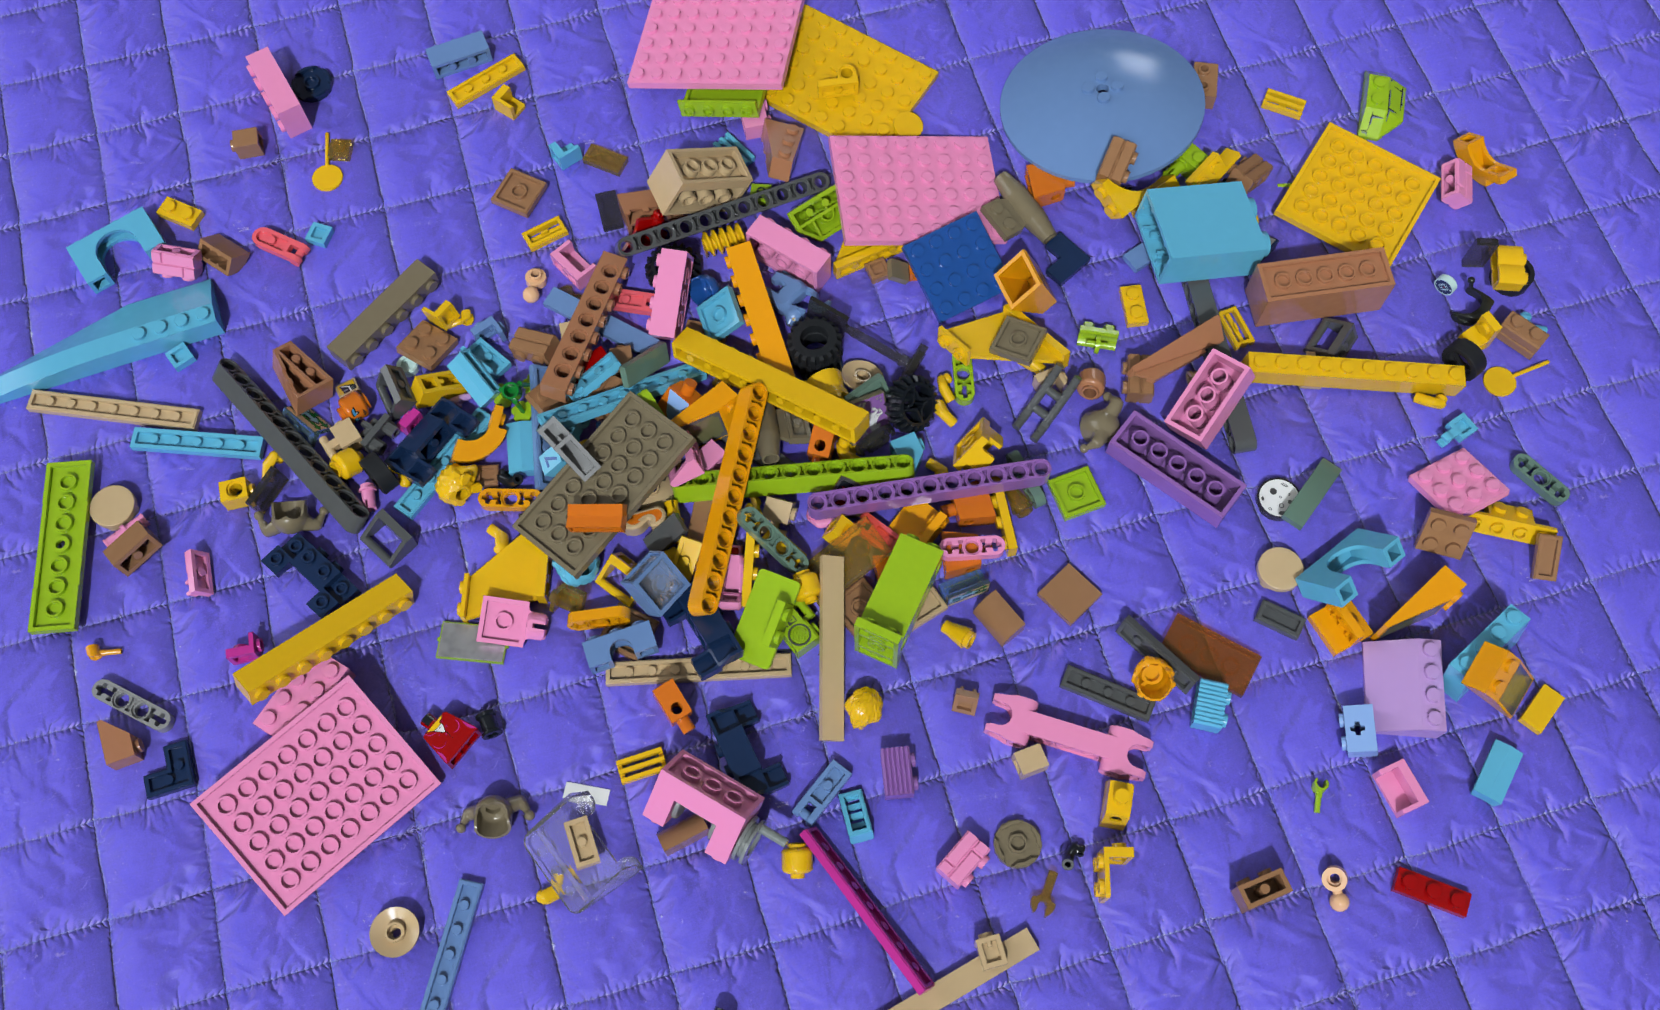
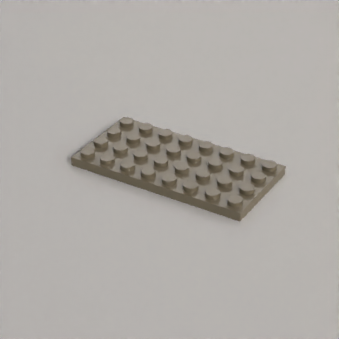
[512,391,696,580]

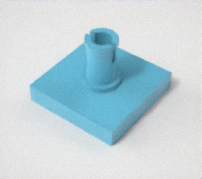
[696,286,745,341]

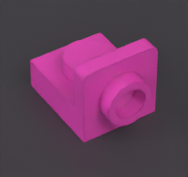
[396,407,423,435]
[225,632,264,665]

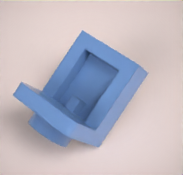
[470,316,507,342]

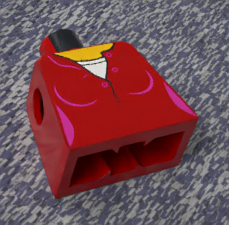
[421,712,482,769]

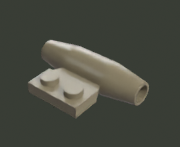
[980,171,1057,244]
[756,402,811,465]

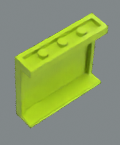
[677,89,767,118]

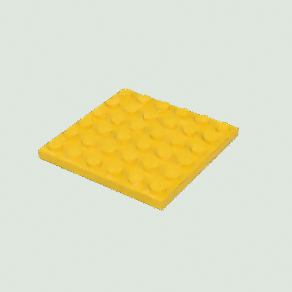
[1273,122,1441,266]

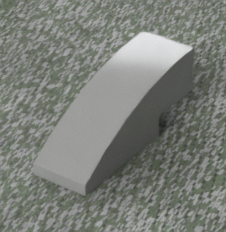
[536,415,602,482]

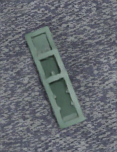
[1281,458,1342,530]

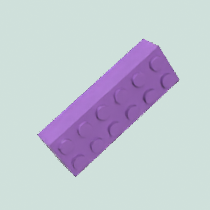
[1105,410,1247,528]

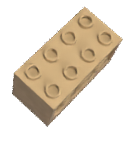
[647,146,753,216]

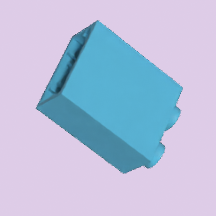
[1135,181,1271,284]

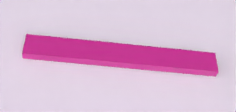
[799,826,935,996]

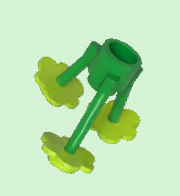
[494,374,531,422]

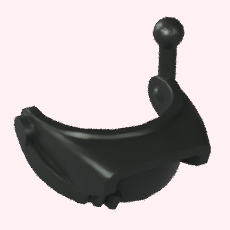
[1451,277,1494,326]

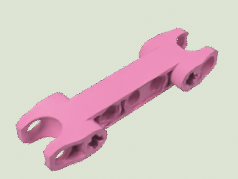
[983,693,1154,782]

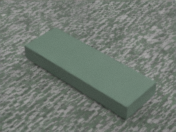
[619,342,670,388]

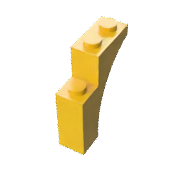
[1091,175,1180,219]

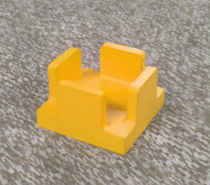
[953,417,1003,471]

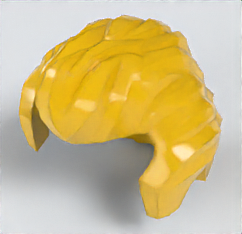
[844,686,883,730]

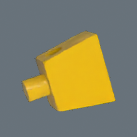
[1099,780,1134,831]

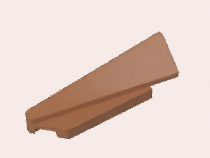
[1127,315,1224,383]

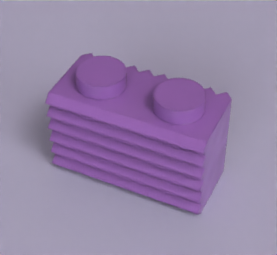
[880,746,918,800]

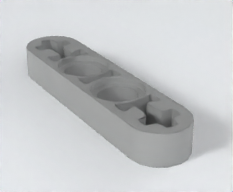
[92,679,175,733]

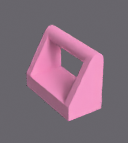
[668,430,705,487]

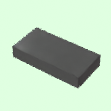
[643,513,689,551]
[1253,599,1306,641]

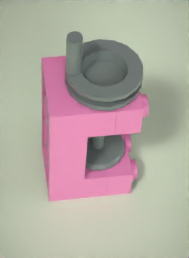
[642,749,789,865]

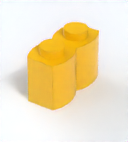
[1490,245,1528,292]

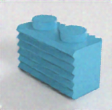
[1190,678,1232,733]

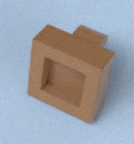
[952,686,980,716]

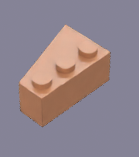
[761,118,804,182]
[617,190,688,235]
[273,341,333,416]

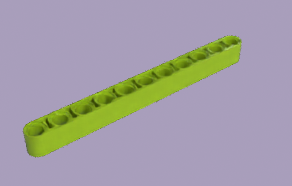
[671,454,915,503]

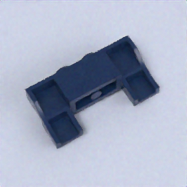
[384,397,480,488]
[261,533,362,619]
[663,582,743,681]
[706,699,790,796]

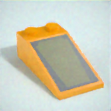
[671,381,738,448]
[1370,565,1467,641]
[1461,641,1534,719]

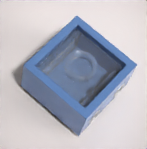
[620,550,691,617]

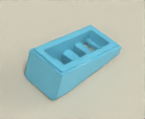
[838,789,874,844]

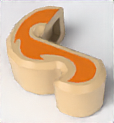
[623,506,667,536]

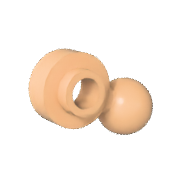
[523,268,547,303]
[1322,865,1350,912]

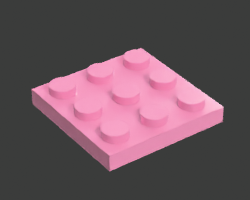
[1408,448,1510,516]

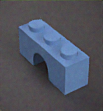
[582,620,659,675]

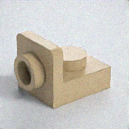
[1032,367,1068,393]
[974,931,1008,971]

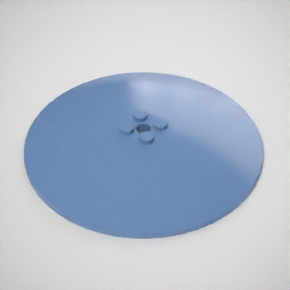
[1000,29,1205,184]

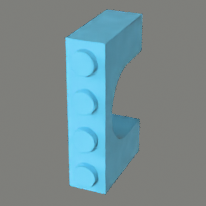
[66,207,167,294]
[1295,528,1406,608]
[1443,604,1531,702]

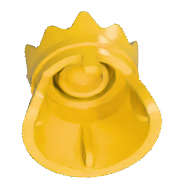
[806,368,849,399]

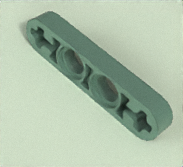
[736,506,809,574]

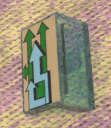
[282,405,332,448]
[938,569,991,607]

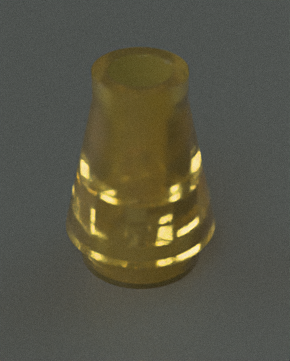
[1004,489,1033,518]

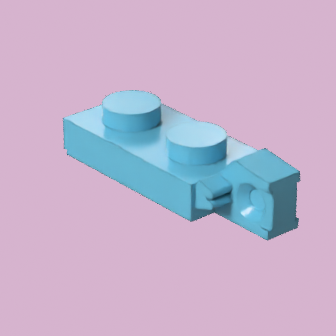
[569,352,622,402]

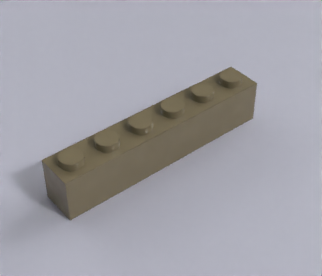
[327,259,440,371]

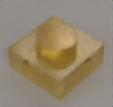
[328,139,353,162]

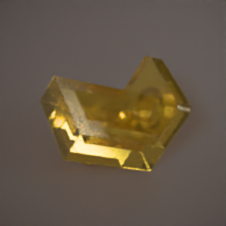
[548,583,587,613]

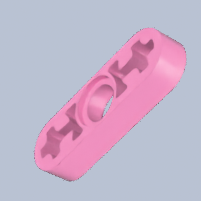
[939,535,1005,561]

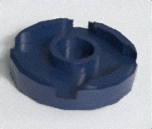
[291,66,333,103]

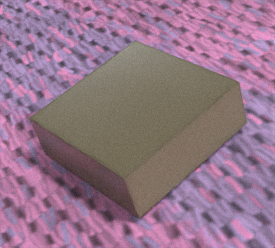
[887,258,909,285]

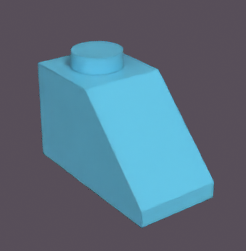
[890,432,925,476]

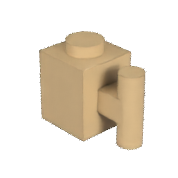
[319,417,364,460]
[761,496,798,536]

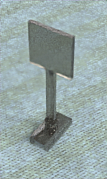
[806,296,929,376]

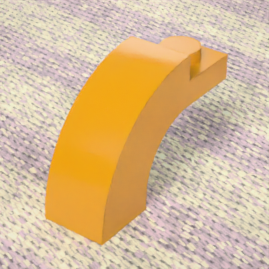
[1453,132,1517,187]
[450,404,507,465]

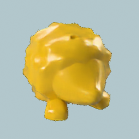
[434,463,483,507]

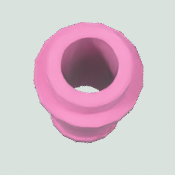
[358,482,377,512]

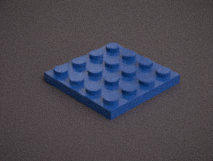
[901,211,1004,324]

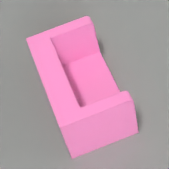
[550,239,596,291]
[1372,758,1429,818]

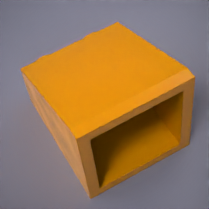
[994,249,1057,314]

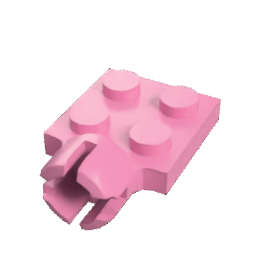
[476,595,548,648]

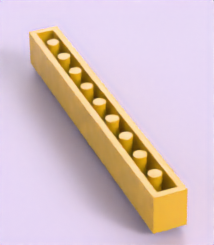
[671,327,870,444]
[1241,351,1466,396]

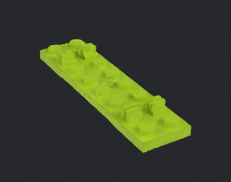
[28,460,95,635]

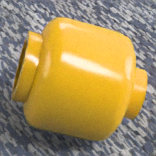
[329,447,364,480]
[792,569,821,605]
[781,842,813,879]

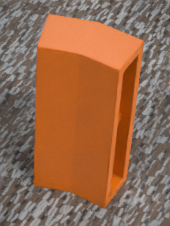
[566,504,627,532]

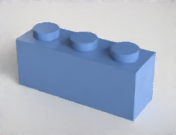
[425,30,493,79]

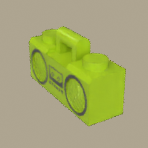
[783,601,819,659]

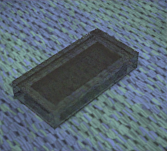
[595,190,624,232]
[1461,238,1499,267]
[245,466,289,514]

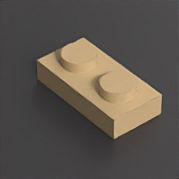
[563,815,601,871]

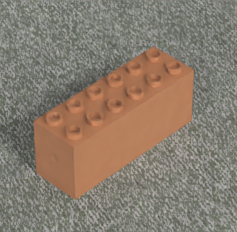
[1245,247,1396,327]

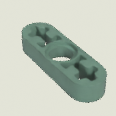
[1005,450,1046,509]
[1509,453,1570,506]

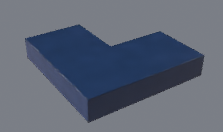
[1045,232,1090,287]
[143,740,198,801]

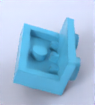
[460,337,512,381]

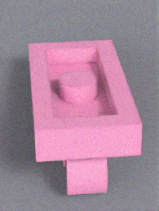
[184,549,214,597]

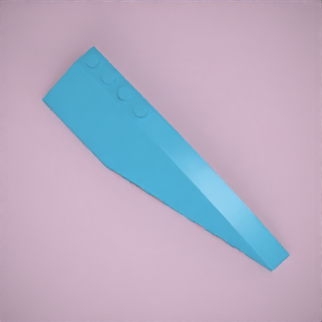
[0,279,225,404]

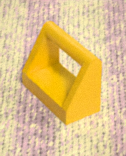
[595,552,637,608]

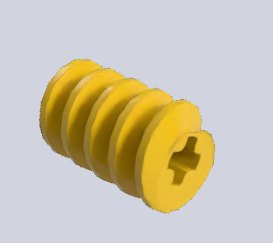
[701,223,746,258]

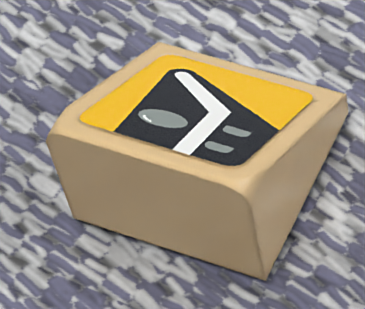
[335,378,362,398]

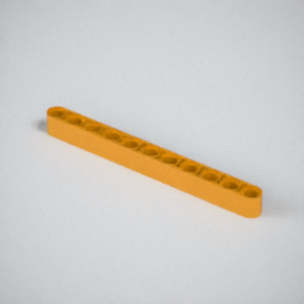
[687,382,768,617]

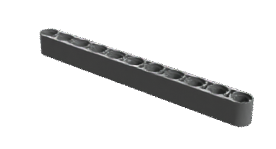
[615,172,830,258]
[1181,279,1257,454]
[212,358,370,534]

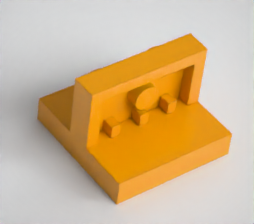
[1307,601,1374,657]

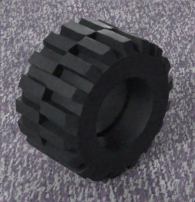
[787,316,843,376]

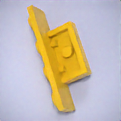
[1185,148,1241,186]
[1468,502,1558,545]

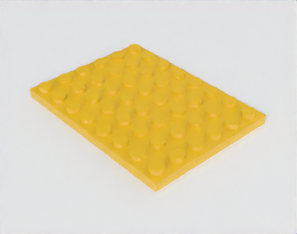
[765,4,939,137]

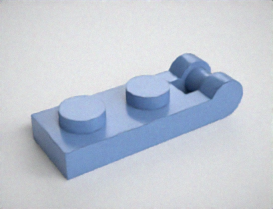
[792,759,852,828]

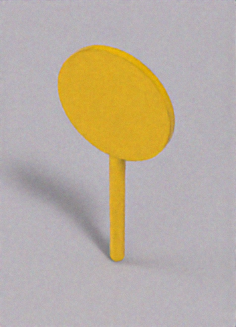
[893,111,923,136]
[312,132,343,192]
[1483,360,1550,397]

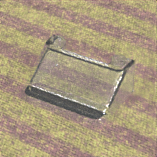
[524,791,643,913]

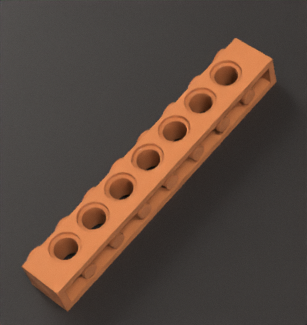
[540,251,630,403]

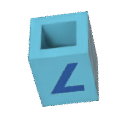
[539,447,566,477]

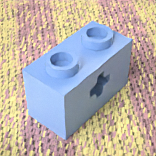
[1338,704,1378,758]

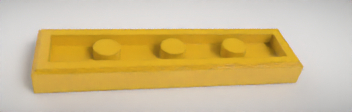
[447,53,526,109]

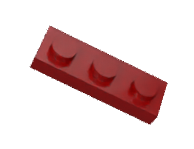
[1391,866,1472,918]

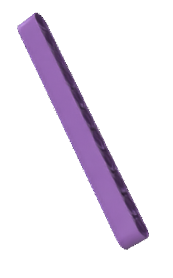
[807,459,1052,520]

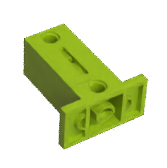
[854,533,944,669]

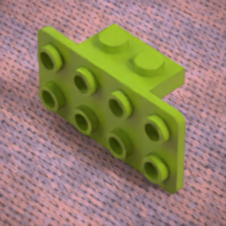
[734,569,801,670]

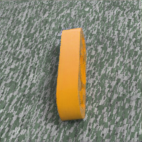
[478,488,541,511]
[567,606,631,631]

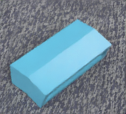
[447,348,501,408]
[506,420,534,477]
[1470,739,1524,806]

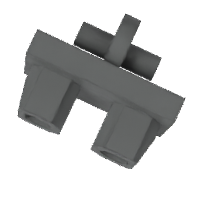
[360,413,400,455]

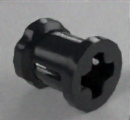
[475,709,503,740]

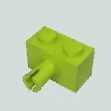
[1163,143,1208,179]

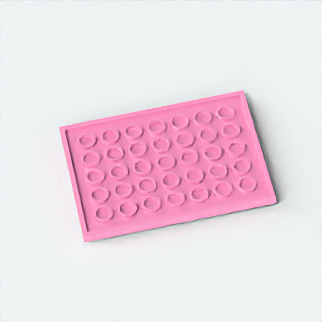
[627,0,805,90]
[828,136,1008,246]
[190,675,442,916]

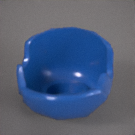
[689,274,720,306]

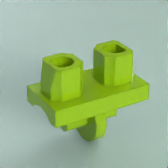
[1077,321,1119,354]

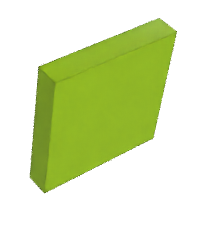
[1046,466,1106,522]

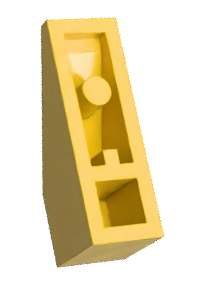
[411,370,467,409]

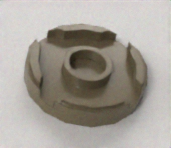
[993,819,1042,869]

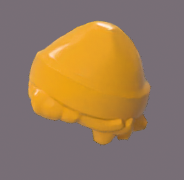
[1131,656,1176,701]

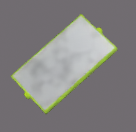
[436,621,509,665]

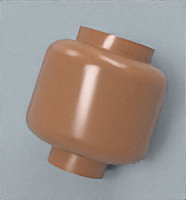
[1077,368,1106,400]

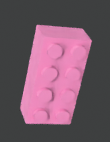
[245,46,312,139]
[746,214,831,293]
[646,248,694,341]
[1164,348,1255,450]
[253,657,356,737]

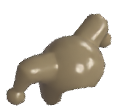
[1079,392,1124,453]
[254,500,329,537]
[456,795,535,839]

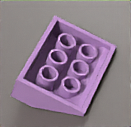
[1362,638,1447,738]

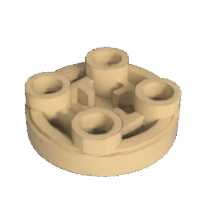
[89,485,139,531]
[1256,547,1304,592]

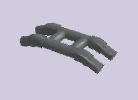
[1012,362,1082,443]

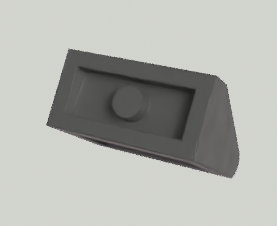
[1303,317,1358,358]
[376,364,417,422]
[360,508,418,568]

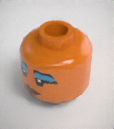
[336,391,372,423]

